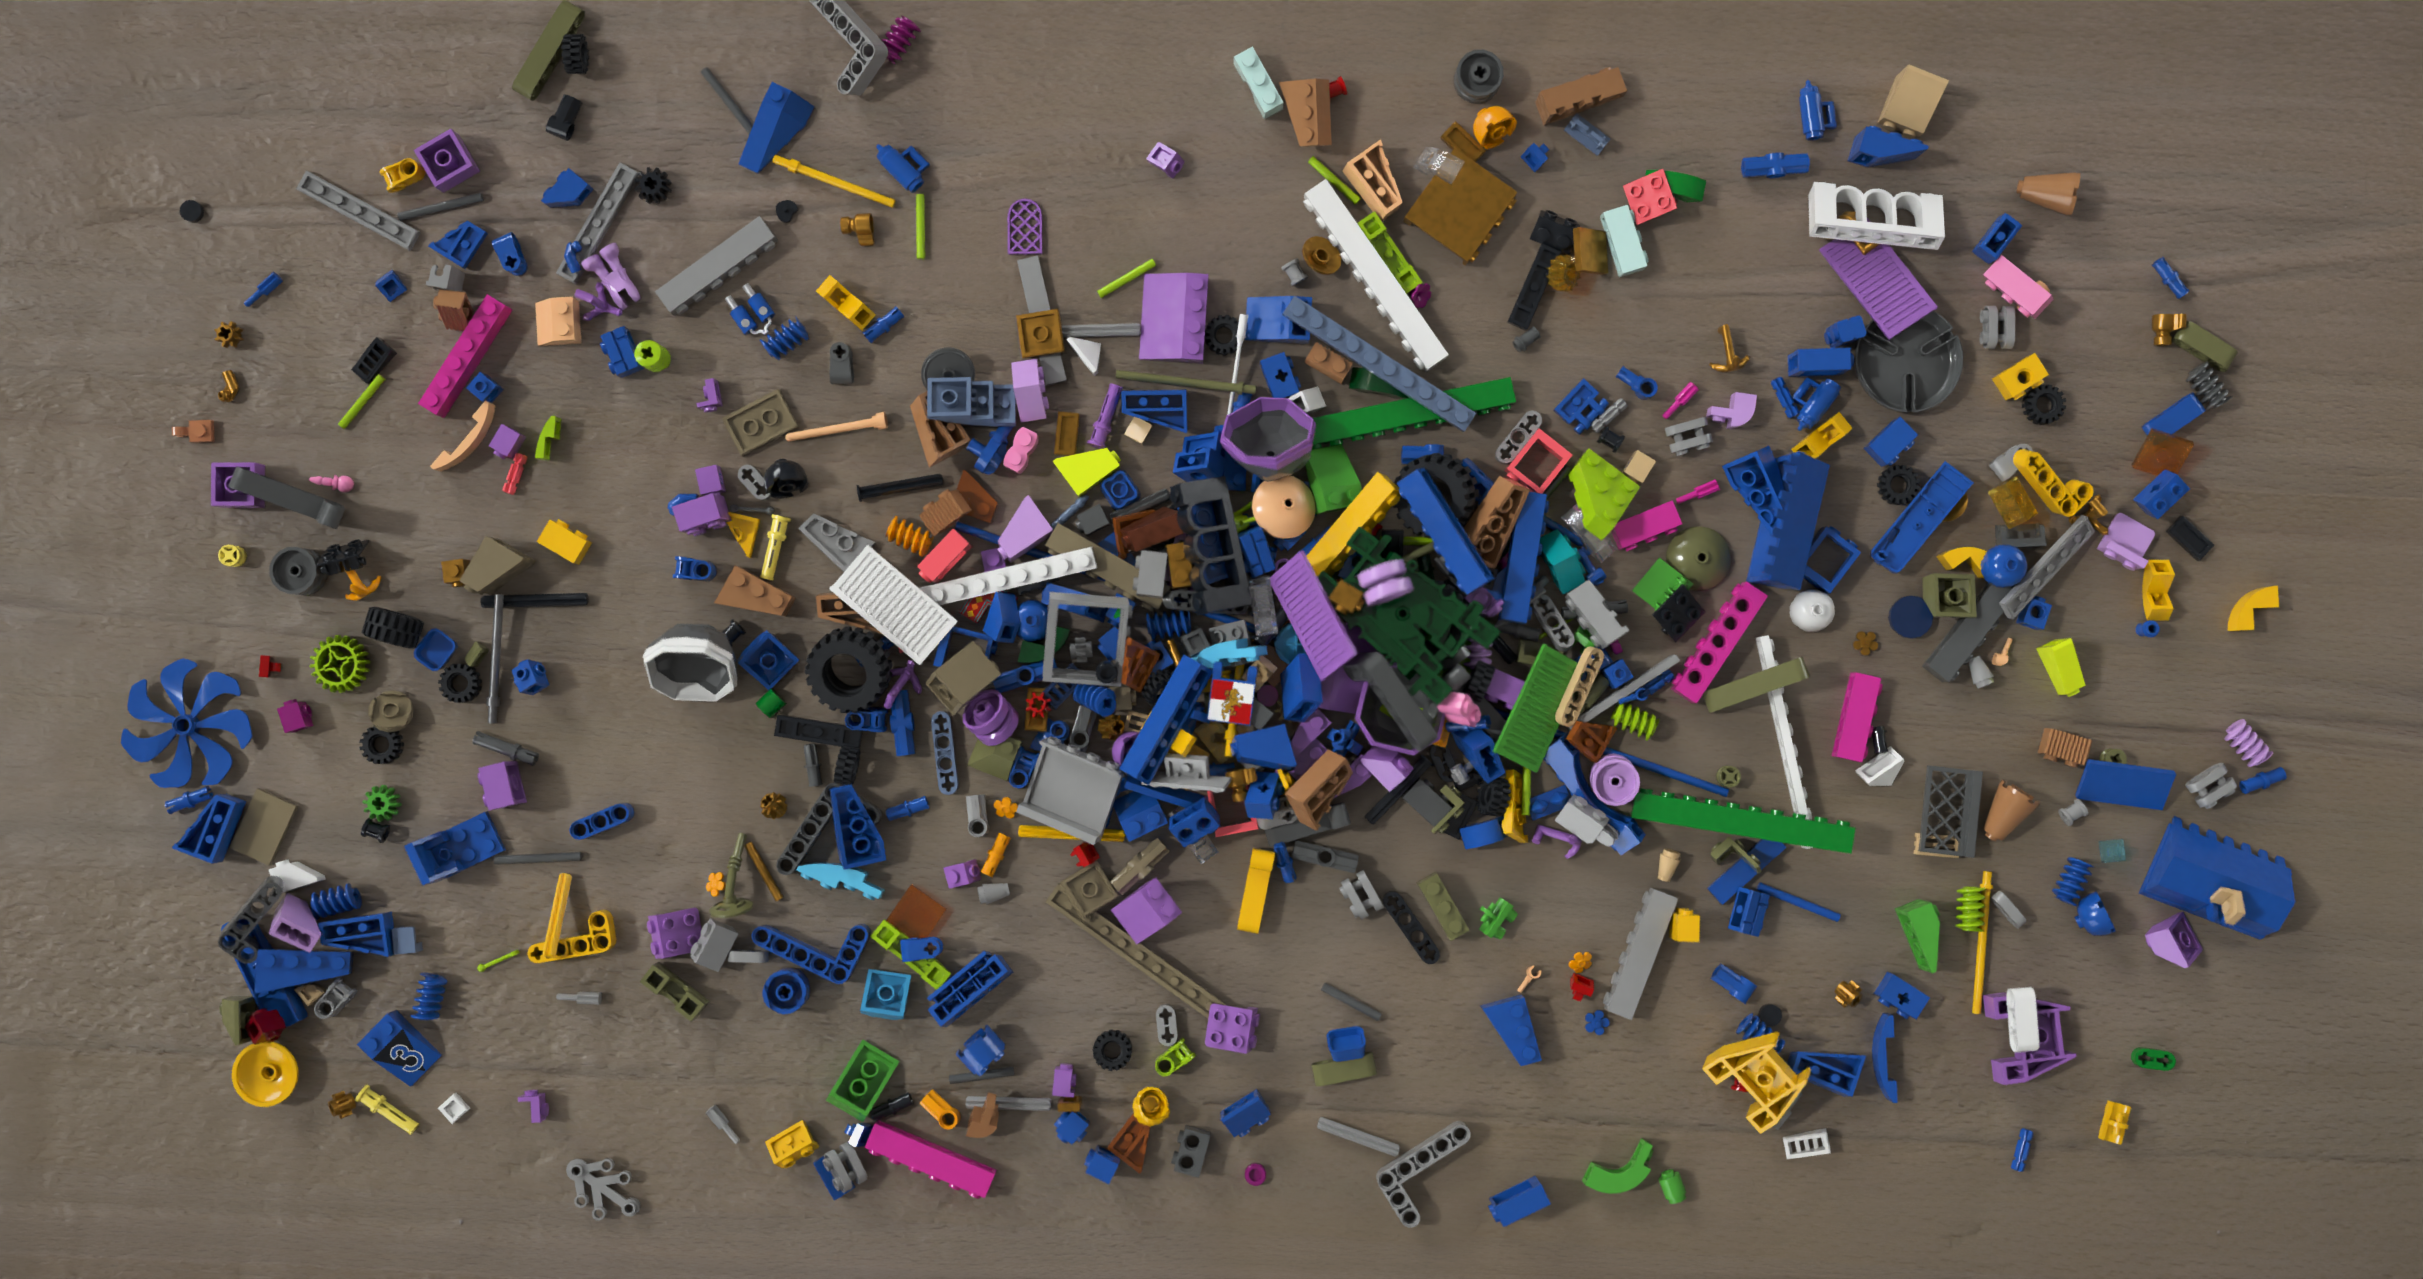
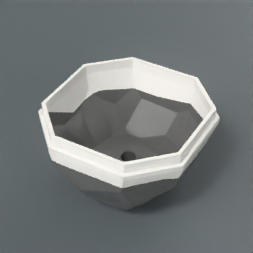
[643,624,738,702]

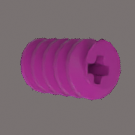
[881,15,921,64]

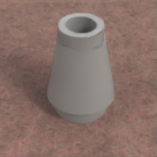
[1969,656,1994,689]
[977,883,1010,905]

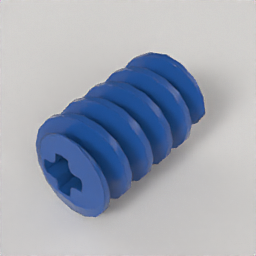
[760,316,809,360]
[1146,610,1191,640]
[1073,684,1116,717]
[2052,857,2095,907]
[311,883,362,920]
[411,972,447,1020]
[1736,1013,1785,1054]

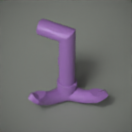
[575,282,622,321]
[884,660,922,709]
[1532,824,1582,859]

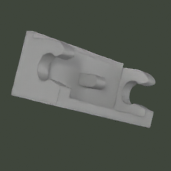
[426,265,465,292]

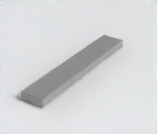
[556,162,640,284]
[296,170,421,251]
[1017,256,1067,386]
[1999,515,2095,619]
[1565,654,1680,732]

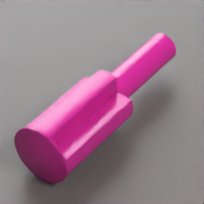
[1663,382,1699,419]
[1676,479,1720,504]

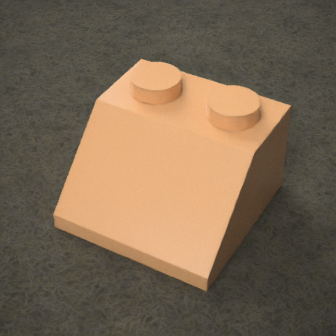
[535,297,581,346]

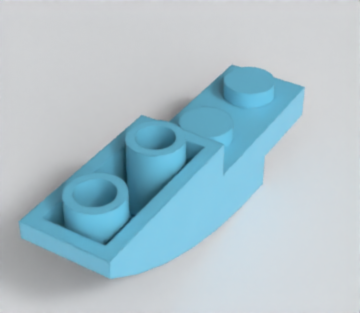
[1191,638,1267,671]
[797,862,885,900]

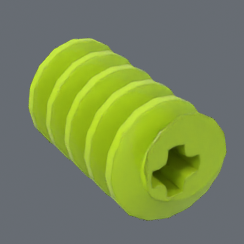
[635,340,671,372]
[1611,702,1660,741]
[1955,886,1985,932]

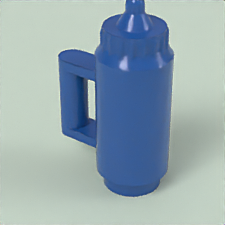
[1799,80,1837,140]
[876,144,930,193]
[1792,377,1841,431]

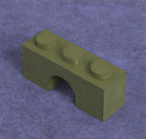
[1416,872,1470,941]
[640,962,710,1022]

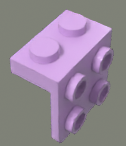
[2097,513,2155,571]

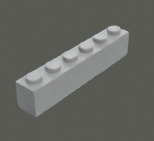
[655,216,778,316]
[1603,888,1678,1020]

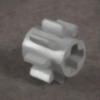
[1070,637,1093,663]

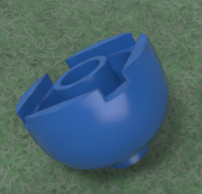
[1980,544,2028,588]
[1016,600,1048,642]
[2075,891,2116,936]

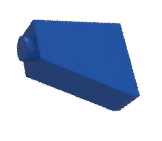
[1041,582,1108,623]
[1230,724,1297,771]
[1451,729,1506,784]

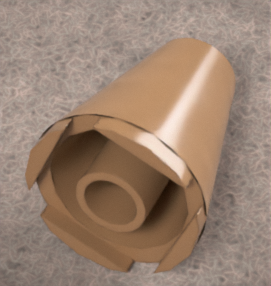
[2016,172,2081,216]
[1983,780,2041,842]

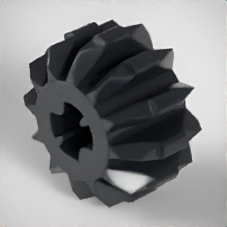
[635,167,672,204]

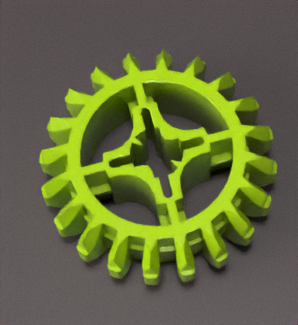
[309,635,371,693]

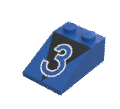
[357,1010,442,1087]

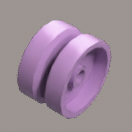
[1357,559,1413,606]
[1589,753,1640,806]

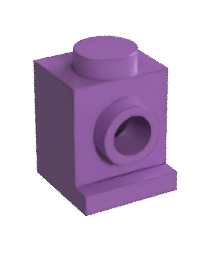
[1052,1063,1077,1098]

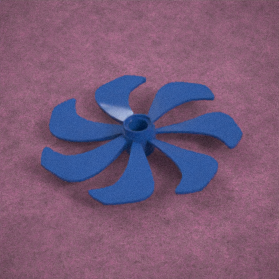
[121,658,253,788]

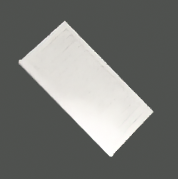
[830,545,958,665]

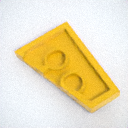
[1502,769,1529,843]

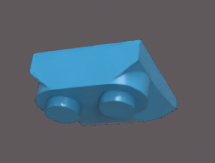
[860,969,911,1020]

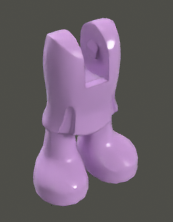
[581,243,641,310]

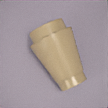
[1658,848,1681,882]

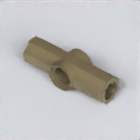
[1110,838,1170,895]

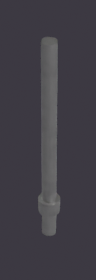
[486,594,504,724]

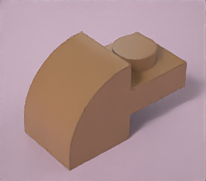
[966,1092,999,1138]

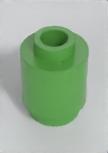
[1658,1169,1686,1204]

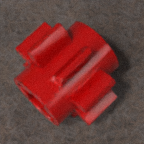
[1025,692,1052,718]

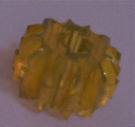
[1546,255,1581,291]

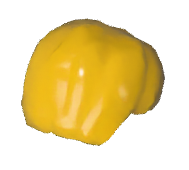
[1132,1086,1170,1127]

